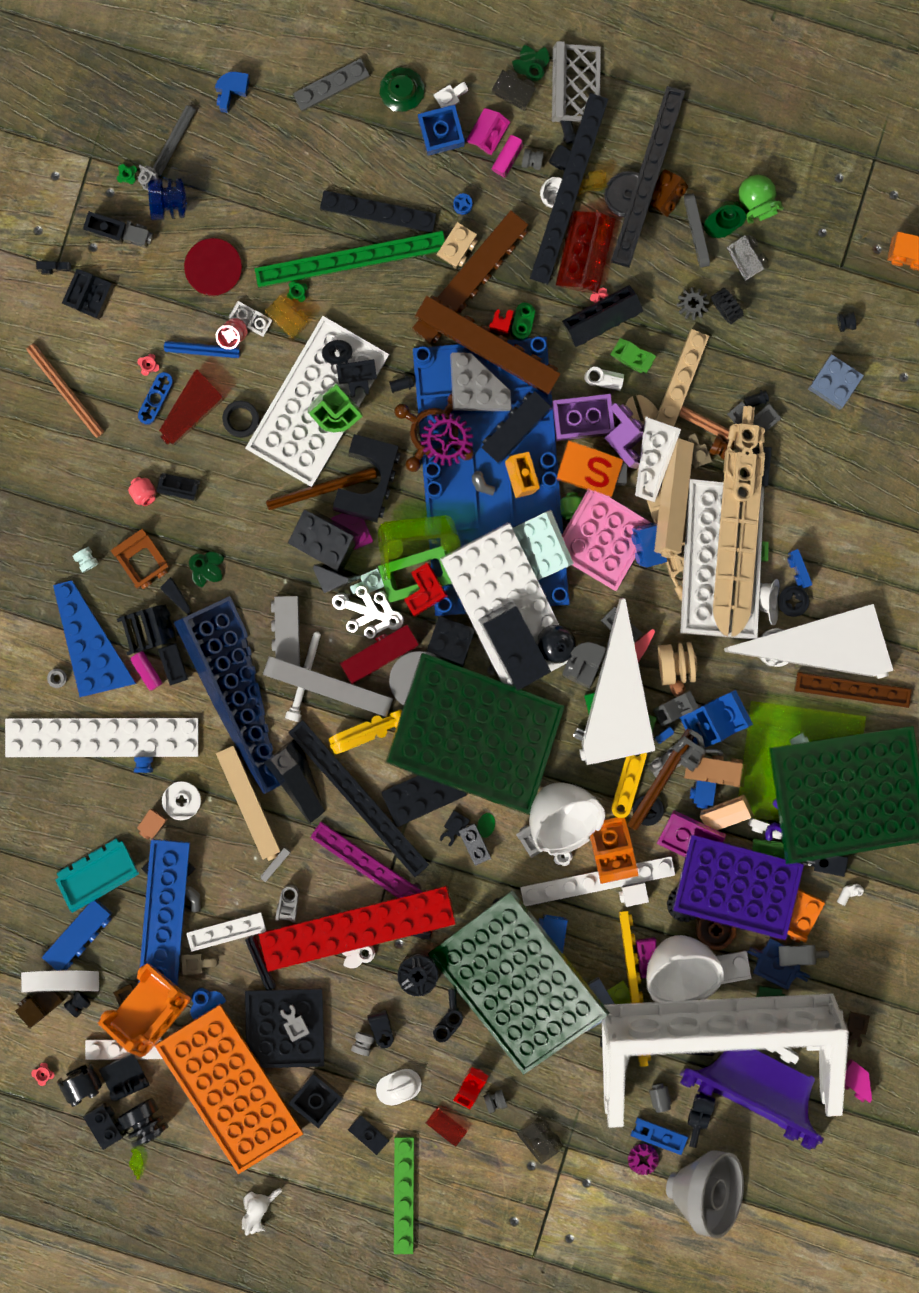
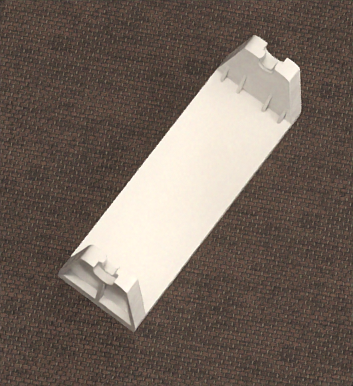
[602,994,847,1128]

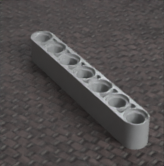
[263,656,393,717]

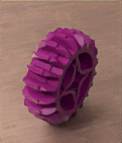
[421,413,473,466]

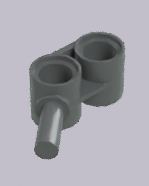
[778,945,829,966]

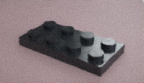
[381,775,467,827]

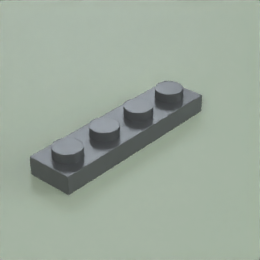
[293,58,370,112]

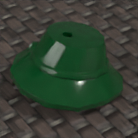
[380,67,424,112]

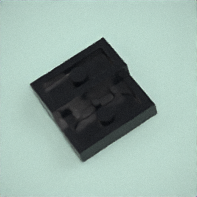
[62,269,115,320]

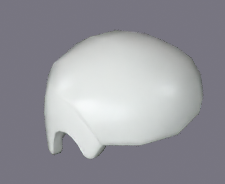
[540,177,562,208]

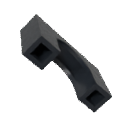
[333,434,401,523]

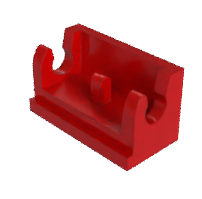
[489,309,514,336]

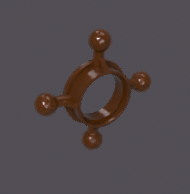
[394,393,474,472]

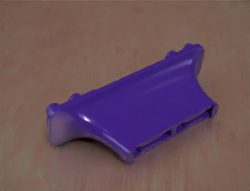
[680,1049,824,1150]

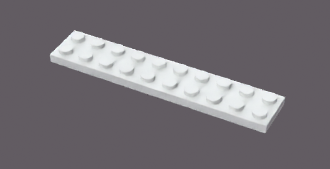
[5,718,199,757]

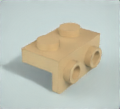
[437,222,478,269]

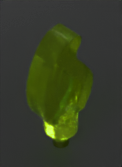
[129,1148,144,1180]

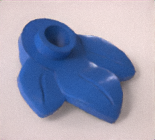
[190,988,226,1020]

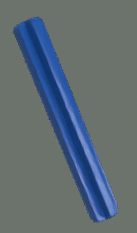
[164,341,240,358]

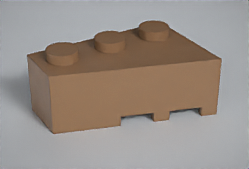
[684,754,747,787]

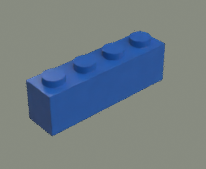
[42,899,113,971]

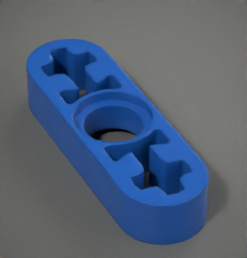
[138,372,173,425]

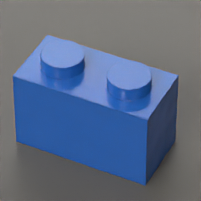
[631,523,667,568]

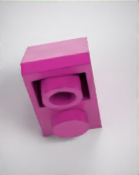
[844,1058,872,1103]

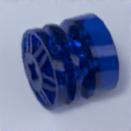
[148,178,187,221]

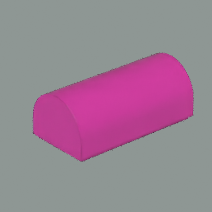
[491,135,524,178]
[130,651,163,691]

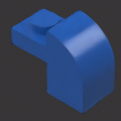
[215,72,250,113]

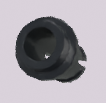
[560,120,576,144]
[389,375,414,393]
[744,390,770,407]

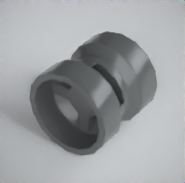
[522,148,544,170]
[483,1089,508,1114]

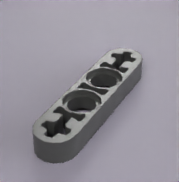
[683,193,710,268]

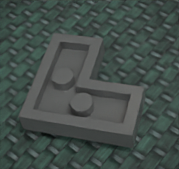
[727,402,782,440]

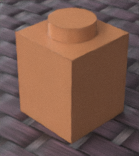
[137,809,168,840]

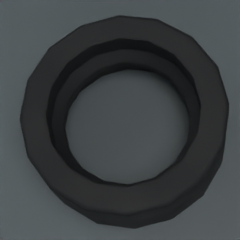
[222,400,260,438]

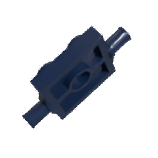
[747,938,810,990]

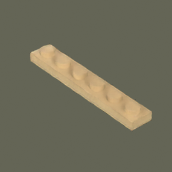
[655,329,709,427]

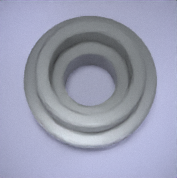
[47,669,67,688]

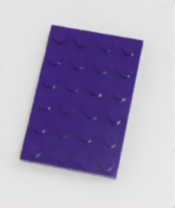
[672,835,804,940]

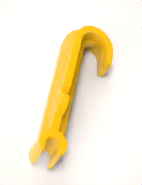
[329,709,402,754]

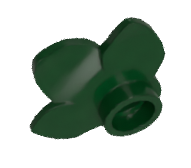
[512,45,549,81]
[188,552,224,587]

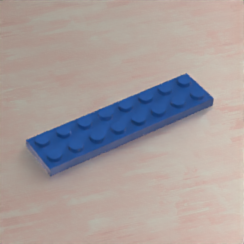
[138,839,190,986]

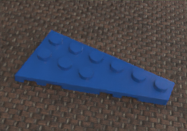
[53,581,137,697]

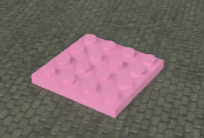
[562,490,651,591]

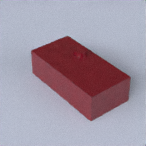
[340,625,419,684]

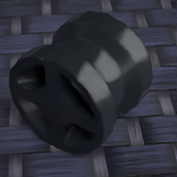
[837,311,856,332]

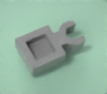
[280,1005,310,1042]

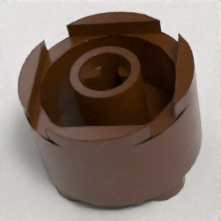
[695,918,736,950]

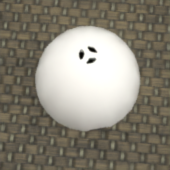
[529,783,605,855]
[646,935,724,1002]

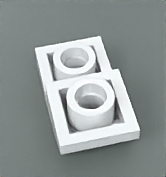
[228,301,272,337]

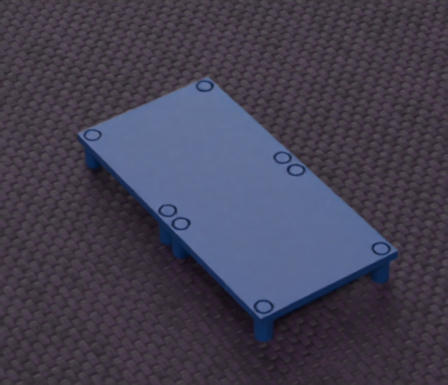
[413,337,569,616]

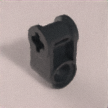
[548,145,571,171]
[367,1009,394,1048]

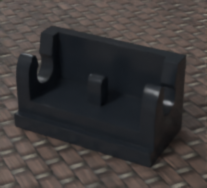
[156,473,200,501]

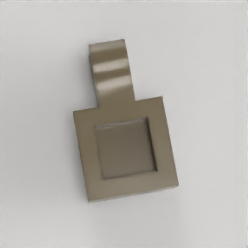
[687,433,712,469]
[182,954,217,975]

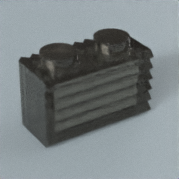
[492,69,536,111]

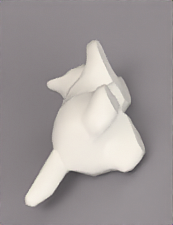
[242,1188,282,1235]

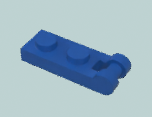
[630,1117,688,1155]

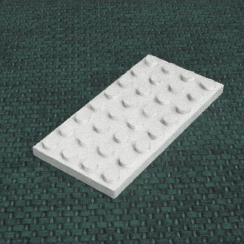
[245,316,389,487]
[680,479,764,639]
[440,523,568,686]

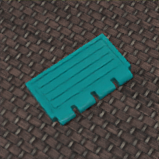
[55,838,139,913]

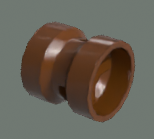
[709,436,734,460]

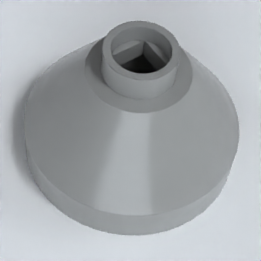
[666,1150,744,1238]

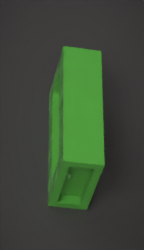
[378,546,452,603]

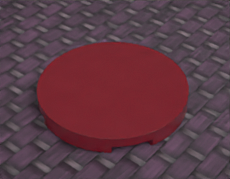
[184,238,242,296]

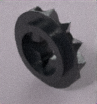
[322,340,353,366]
[778,586,809,617]
[633,795,664,826]

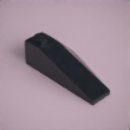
[264,739,325,823]

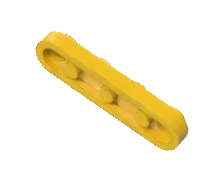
[611,753,647,818]

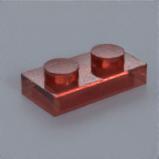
[425,1107,468,1147]

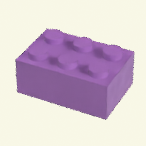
[552,394,615,441]

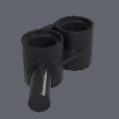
[433,989,463,1043]
[687,1094,715,1148]

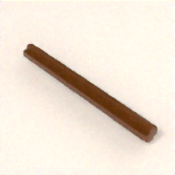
[266,468,377,510]
[628,729,695,830]

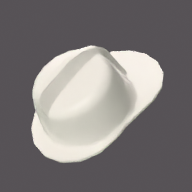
[759,579,779,625]
[376,1069,422,1106]

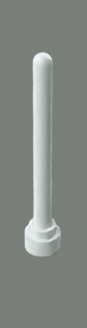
[285,632,321,722]

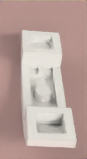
[21,971,99,992]

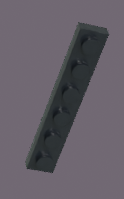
[320,190,436,233]

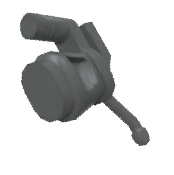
[672,729,723,772]

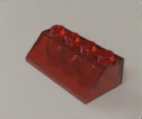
[556,211,616,294]

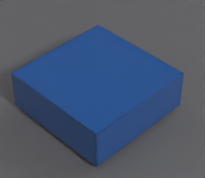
[654,727,674,744]

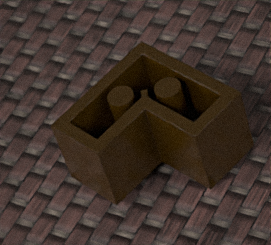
[15,991,65,1029]

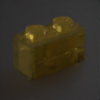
[265,295,309,340]

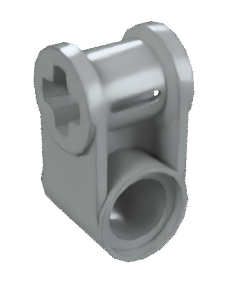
[275,885,299,923]

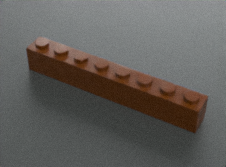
[412,210,529,345]
[414,295,560,395]

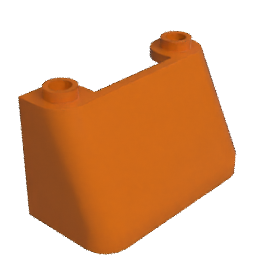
[97,963,190,1057]

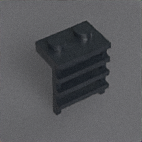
[117,604,176,655]

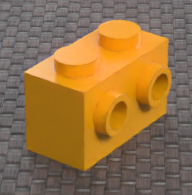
[505,452,540,498]

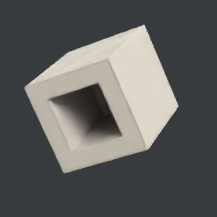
[619,882,649,907]

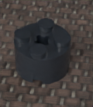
[57,1063,102,1107]

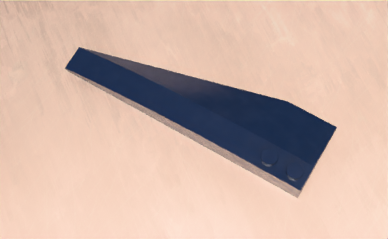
[174,596,281,794]

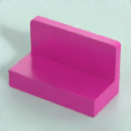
[466,108,510,155]

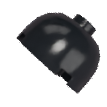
[537,625,576,664]

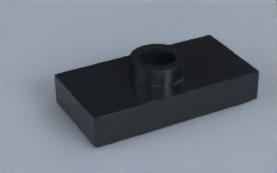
[158,643,189,686]
[348,1115,390,1155]

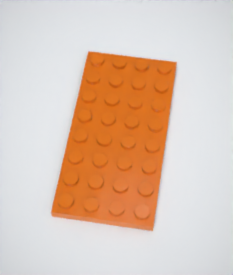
[155,1004,304,1174]

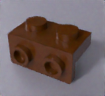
[650,169,688,217]

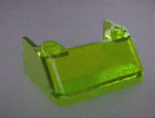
[377,515,461,581]

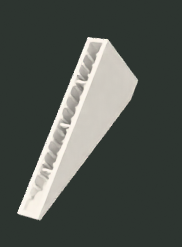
[579,598,655,765]
[724,604,893,679]

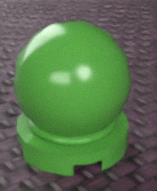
[738,174,784,224]

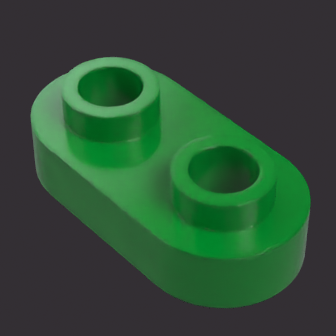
[511,303,535,341]

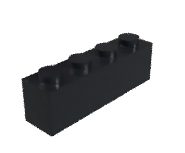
[562,285,643,347]
[481,391,552,465]

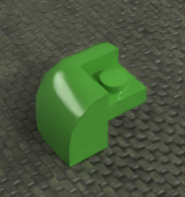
[307,383,363,433]

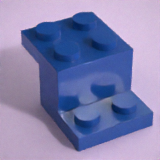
[680,690,753,748]

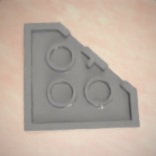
[450,353,511,411]

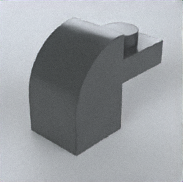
[653,691,699,726]

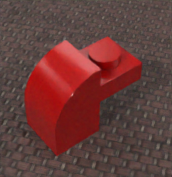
[453,1067,489,1109]

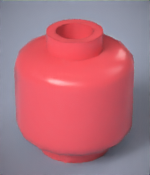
[128,477,157,506]

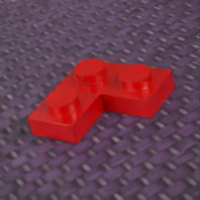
[404,563,447,616]

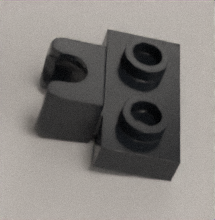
[336,359,377,398]

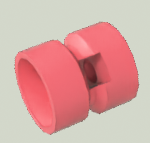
[216,318,247,350]

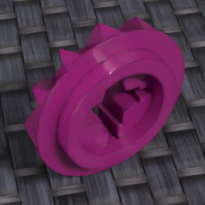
[628,1144,659,1175]

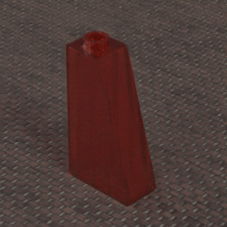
[159,369,224,446]

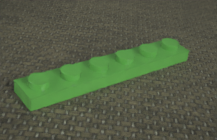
[394,1137,414,1254]

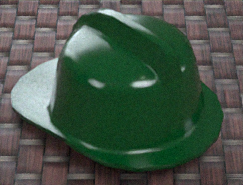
[704,201,747,238]

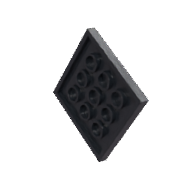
[245,988,325,1068]

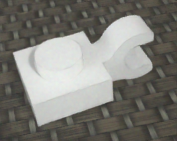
[434,82,469,108]

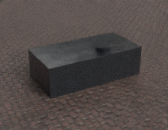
[478,601,551,691]

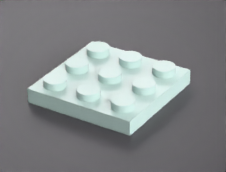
[512,510,574,580]

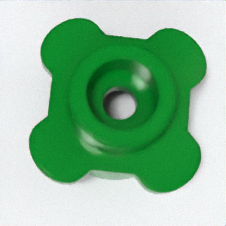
[116,164,137,185]
[287,281,308,302]

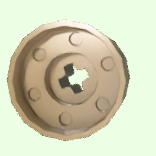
[658,642,697,685]

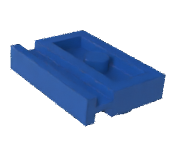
[787,549,813,589]

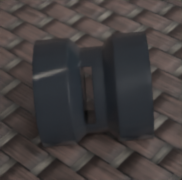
[64,991,91,1018]

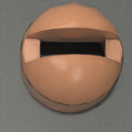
[669,680,685,697]

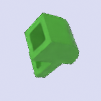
[610,338,656,373]

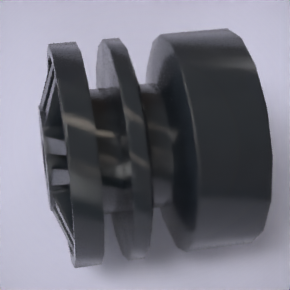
[398,953,438,996]
[117,1098,169,1147]

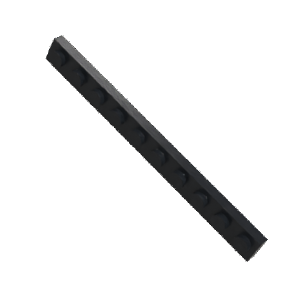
[611,86,685,268]
[529,93,608,285]
[288,720,429,877]

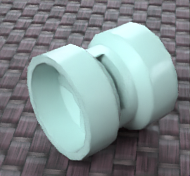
[73,547,99,573]

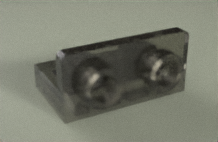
[726,234,769,280]
[517,1115,563,1164]

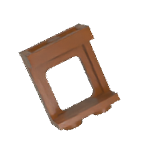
[110,529,170,590]

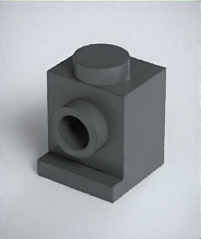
[122,220,153,248]

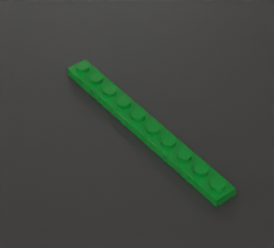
[254,231,445,288]

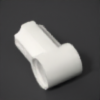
[584,367,624,391]

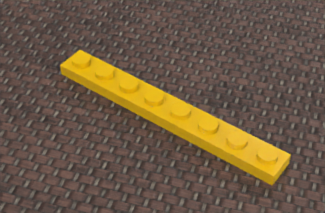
[619,911,651,1067]

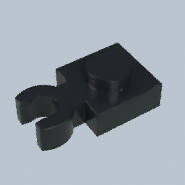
[36,261,71,275]
[440,810,470,846]

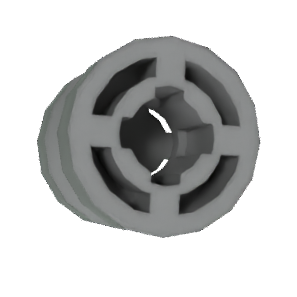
[351,1032,375,1056]

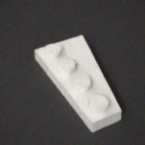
[635,417,681,502]

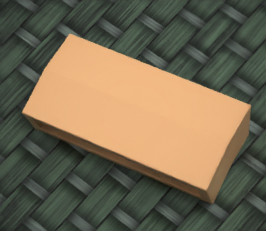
[700,795,754,830]

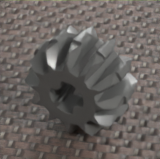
[676,287,710,321]

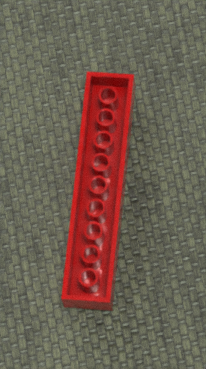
[258,885,457,972]

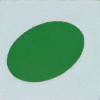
[477,813,495,838]

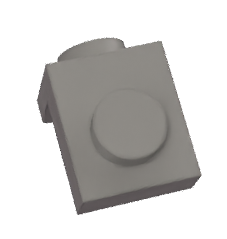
[516,825,540,858]

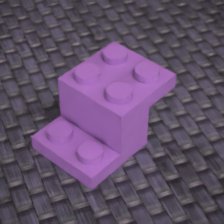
[605,403,644,469]

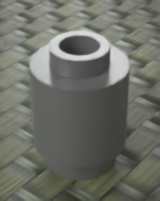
[649,1083,672,1113]

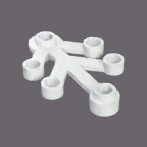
[332,585,404,638]

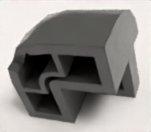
[562,642,606,689]

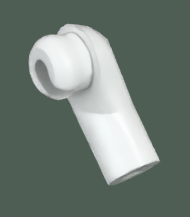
[837,884,864,906]

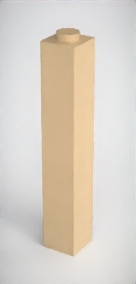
[654,438,694,558]
[216,745,281,861]

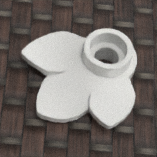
[342,946,375,968]

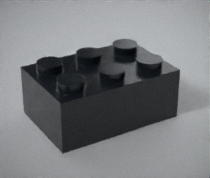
[288,508,360,571]

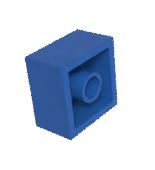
[418,105,465,156]

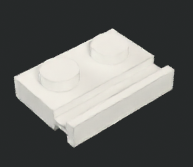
[716,951,752,984]

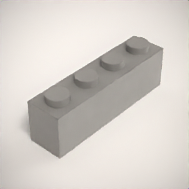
[271,596,300,667]

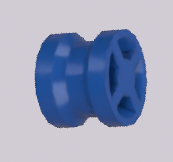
[453,193,472,215]
[134,757,153,773]

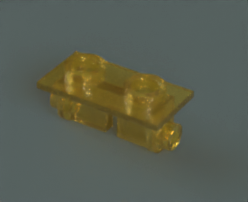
[577,170,608,195]

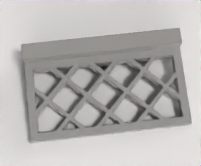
[552,41,601,122]

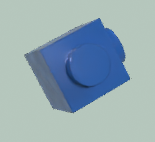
[690,780,716,809]

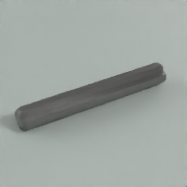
[153,105,195,175]

